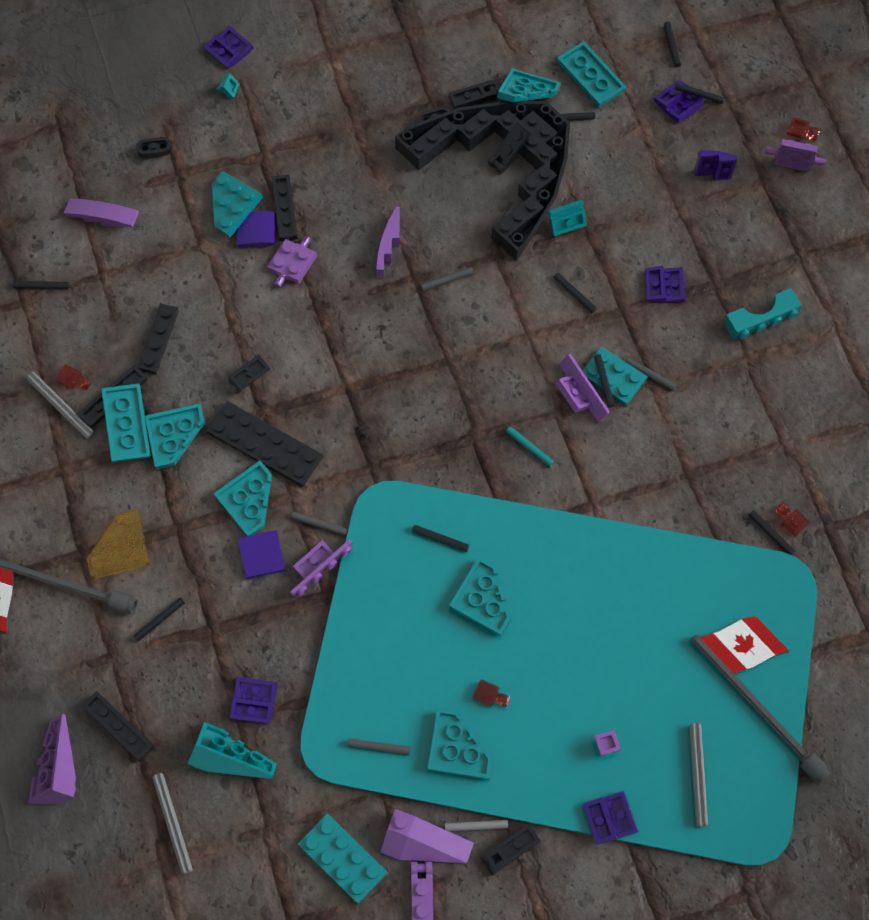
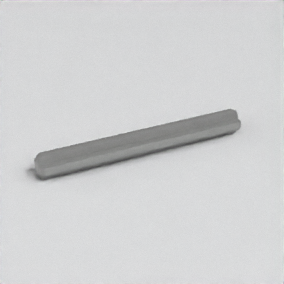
[26,372,94,439]
[689,723,708,827]
[152,773,193,874]

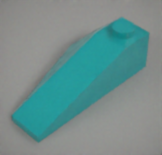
[187,722,277,779]

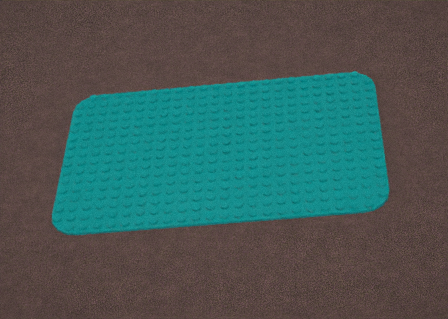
[300,481,817,866]

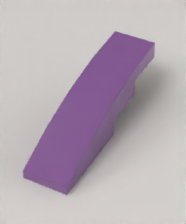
[64,198,139,227]
[376,207,400,279]

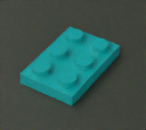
[583,347,648,406]

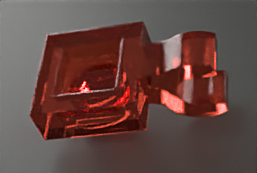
[787,117,820,141]
[55,364,91,390]
[775,502,810,537]
[473,680,510,708]

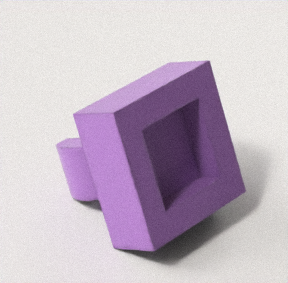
[594,730,621,757]

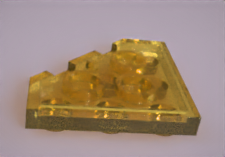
[87,509,150,579]

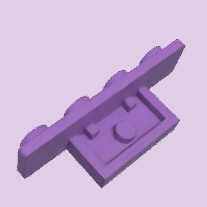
[555,354,610,423]
[290,539,353,598]

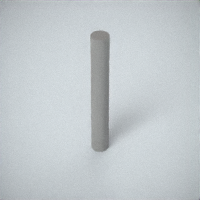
[445,820,508,832]

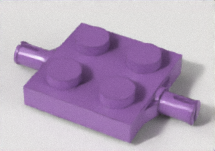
[765,139,827,172]
[267,236,317,288]

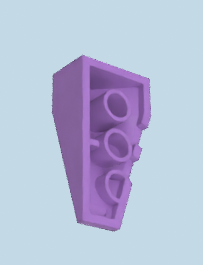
[28,714,76,804]
[380,809,474,864]

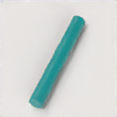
[506,426,555,467]

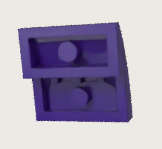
[204,26,254,68]
[654,80,704,124]
[694,150,738,181]
[237,211,276,249]
[645,266,686,303]
[238,530,285,579]
[230,677,278,723]
[583,791,639,845]

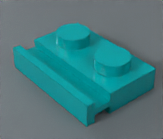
[548,200,587,237]

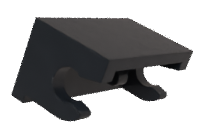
[229,354,271,393]

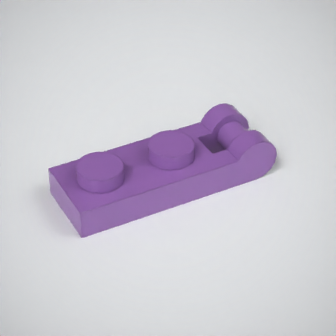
[411,861,433,920]

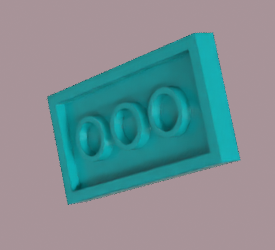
[557,41,627,108]
[101,383,151,463]
[298,813,388,905]

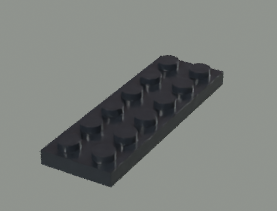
[206,401,323,487]

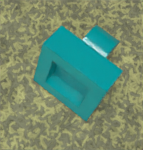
[217,73,240,98]

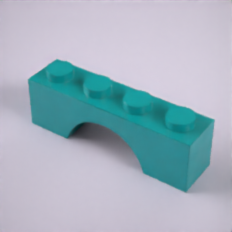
[723,288,802,341]

